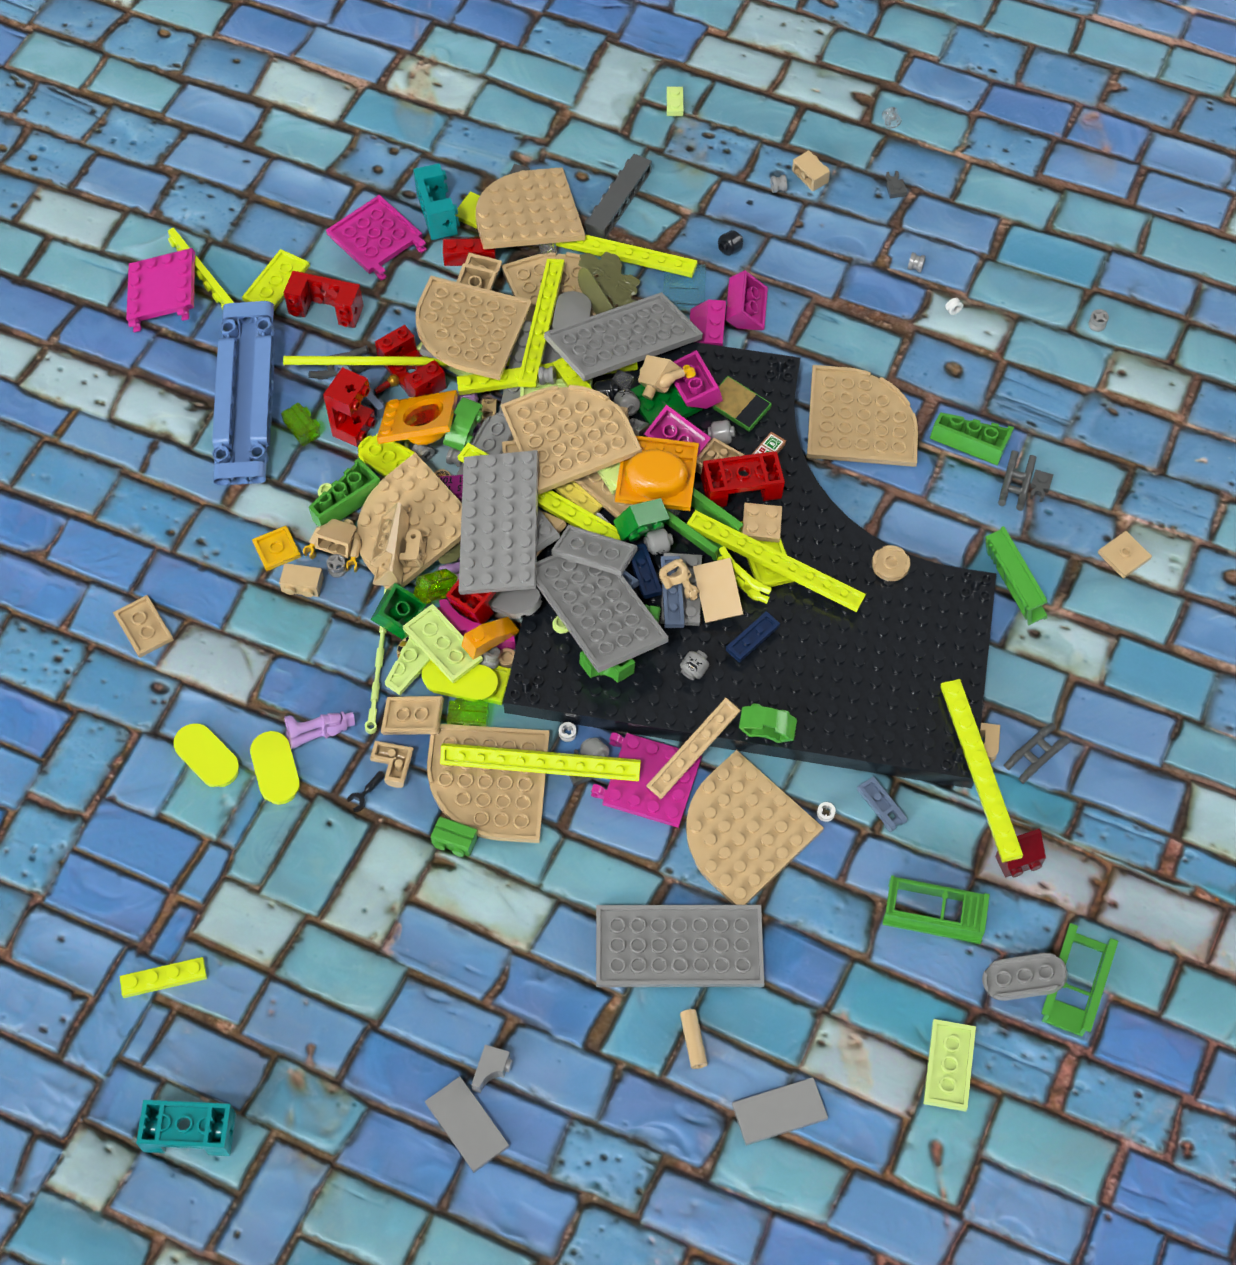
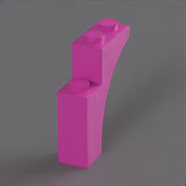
[436,599,515,650]

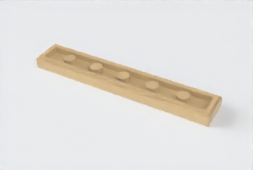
[646,698,741,800]

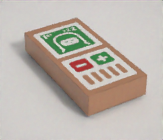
[752,432,786,454]

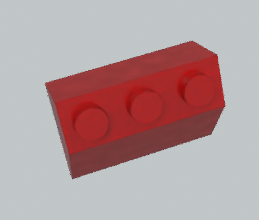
[443,236,496,266]

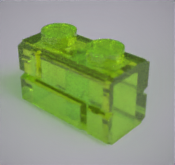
[281,403,321,446]
[413,569,457,604]
[447,698,489,727]

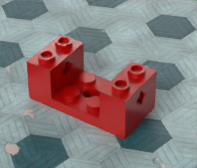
[284,271,364,328]
[375,325,446,397]
[323,367,376,447]
[701,451,785,507]
[446,579,496,624]

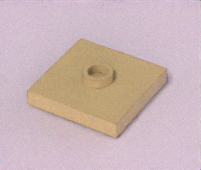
[1098,531,1152,579]

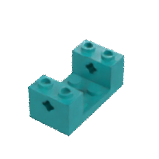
[413,163,460,240]
[136,1100,236,1156]

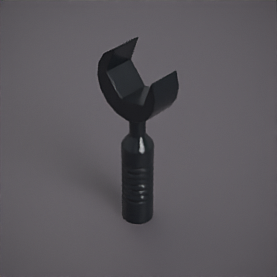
[347,771,385,812]

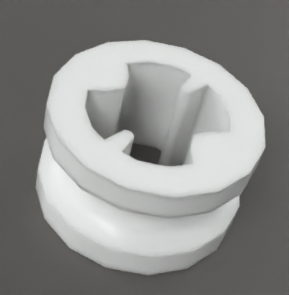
[945,298,963,315]
[559,722,576,742]
[817,802,836,822]

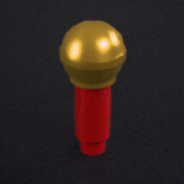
[374,374,399,394]

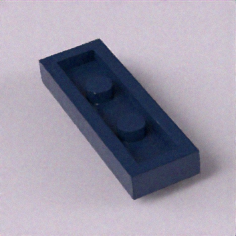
[630,543,662,599]
[726,611,780,663]

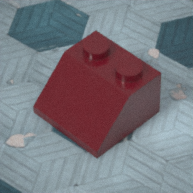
[995,828,1046,878]

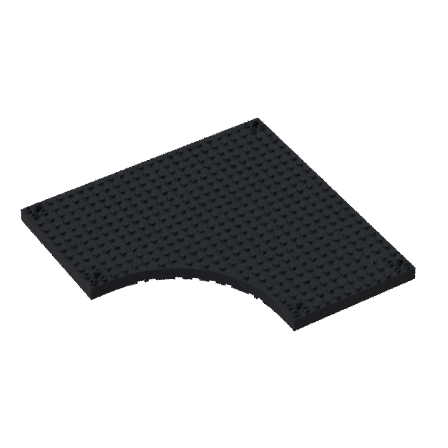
[503,342,996,789]

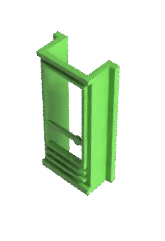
[665,488,743,561]
[985,526,1047,626]
[882,875,990,944]
[1041,923,1118,1037]

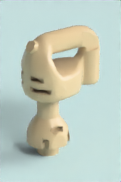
[659,559,699,601]

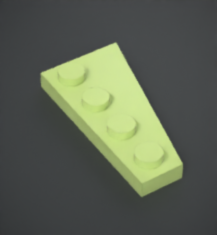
[385,637,431,696]

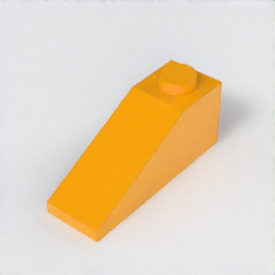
[462,617,520,660]

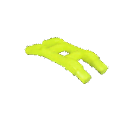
[717,546,772,604]

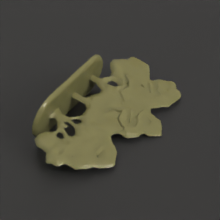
[578,252,640,315]

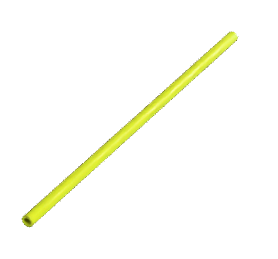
[283,356,511,366]

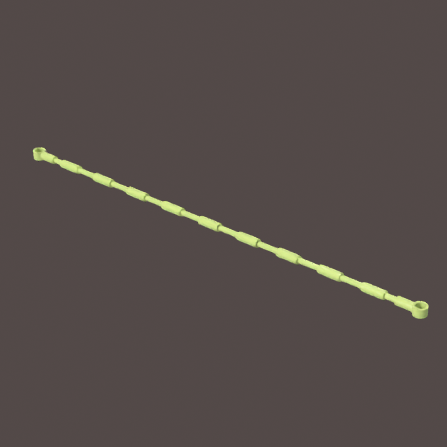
[365,397,413,734]

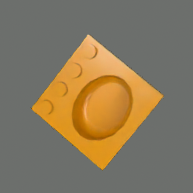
[377,390,458,445]
[615,436,699,511]

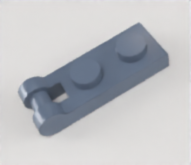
[857,776,907,832]

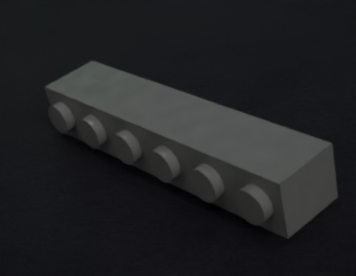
[584,154,652,239]

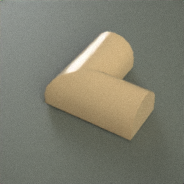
[695,438,744,475]
[370,741,414,788]

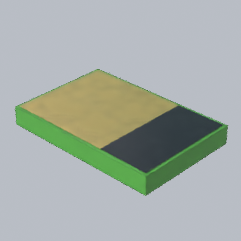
[711,376,772,432]

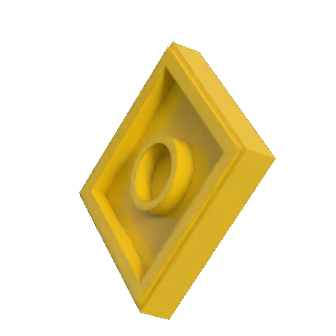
[252,525,301,572]

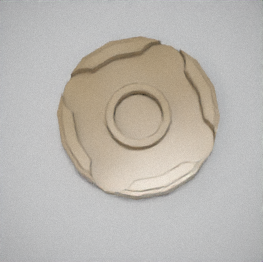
[872,545,910,581]

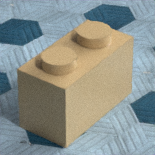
[792,150,830,191]
[279,563,324,597]

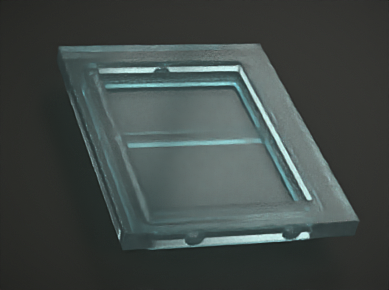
[663,264,706,310]

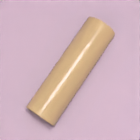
[680,1009,708,1069]

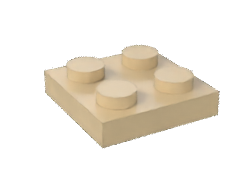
[742,503,782,542]

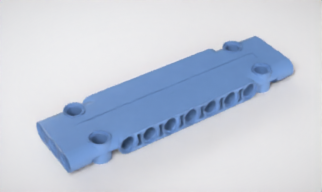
[212,301,275,485]

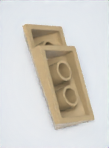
[456,253,502,290]
[370,502,409,586]

